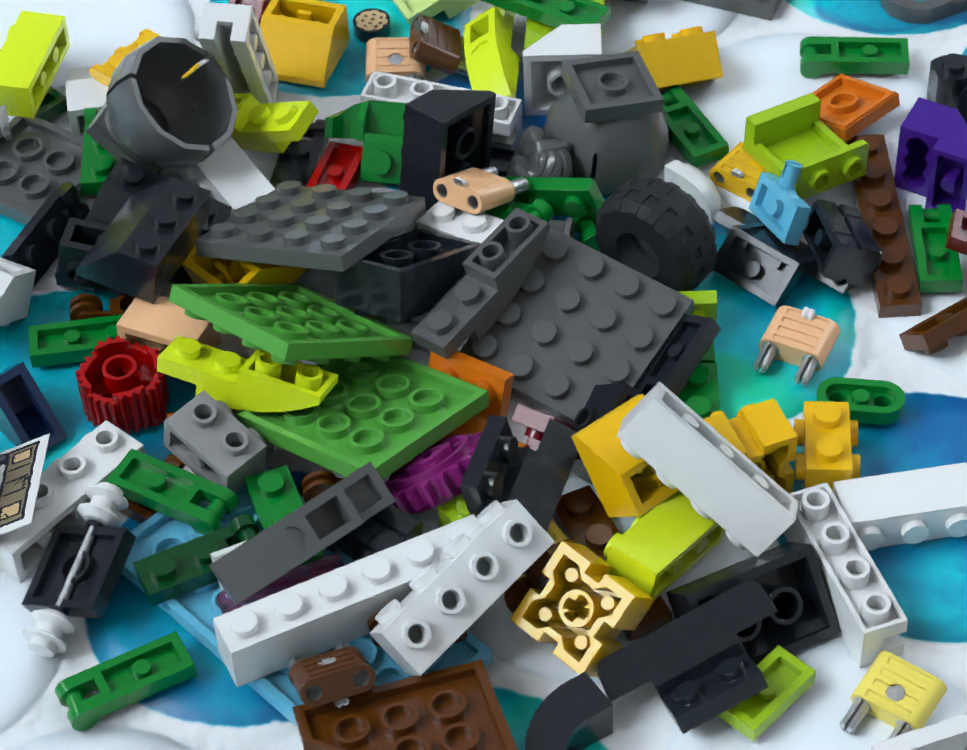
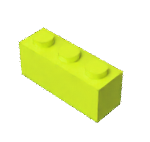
[0,11,70,119]
[603,491,725,599]

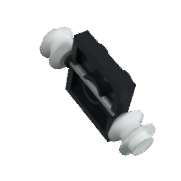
[22,482,136,657]

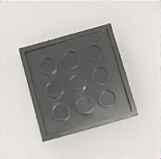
[195,181,426,272]
[459,227,695,425]

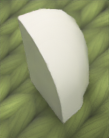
[664,160,722,225]

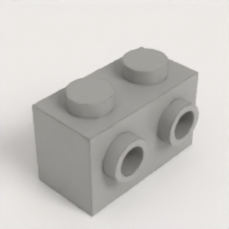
[164,391,267,493]

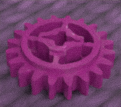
[384,432,482,514]

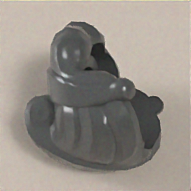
[506,125,573,178]

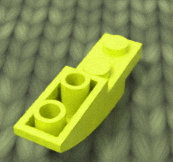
[464,6,520,98]
[231,93,319,153]
[157,335,339,412]

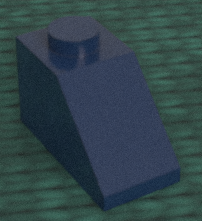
[0,362,68,450]

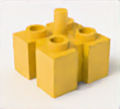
[704,398,798,493]
[510,541,655,677]

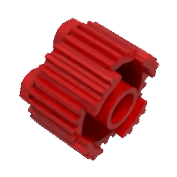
[75,336,170,434]

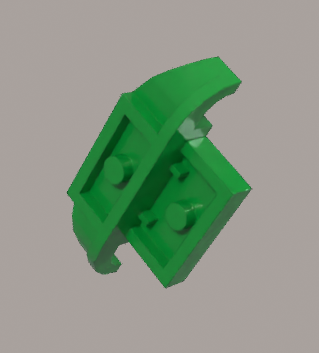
[324,100,406,184]

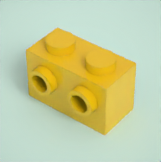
[794,401,860,492]

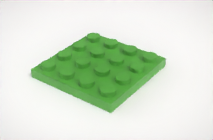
[169,283,414,366]
[237,356,489,480]

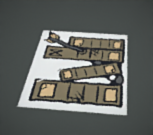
[0,433,50,535]

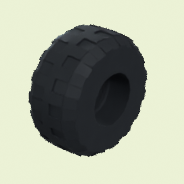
[595,177,717,292]

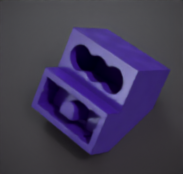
[894,97,967,214]

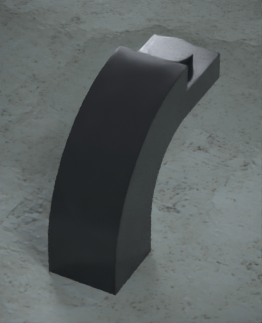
[525,672,613,750]

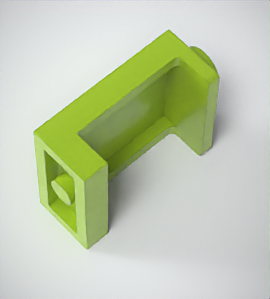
[744,92,869,200]

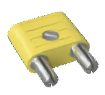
[840,651,947,739]

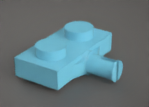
[748,160,811,246]

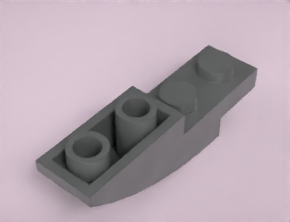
[411,208,550,359]
[209,462,395,605]

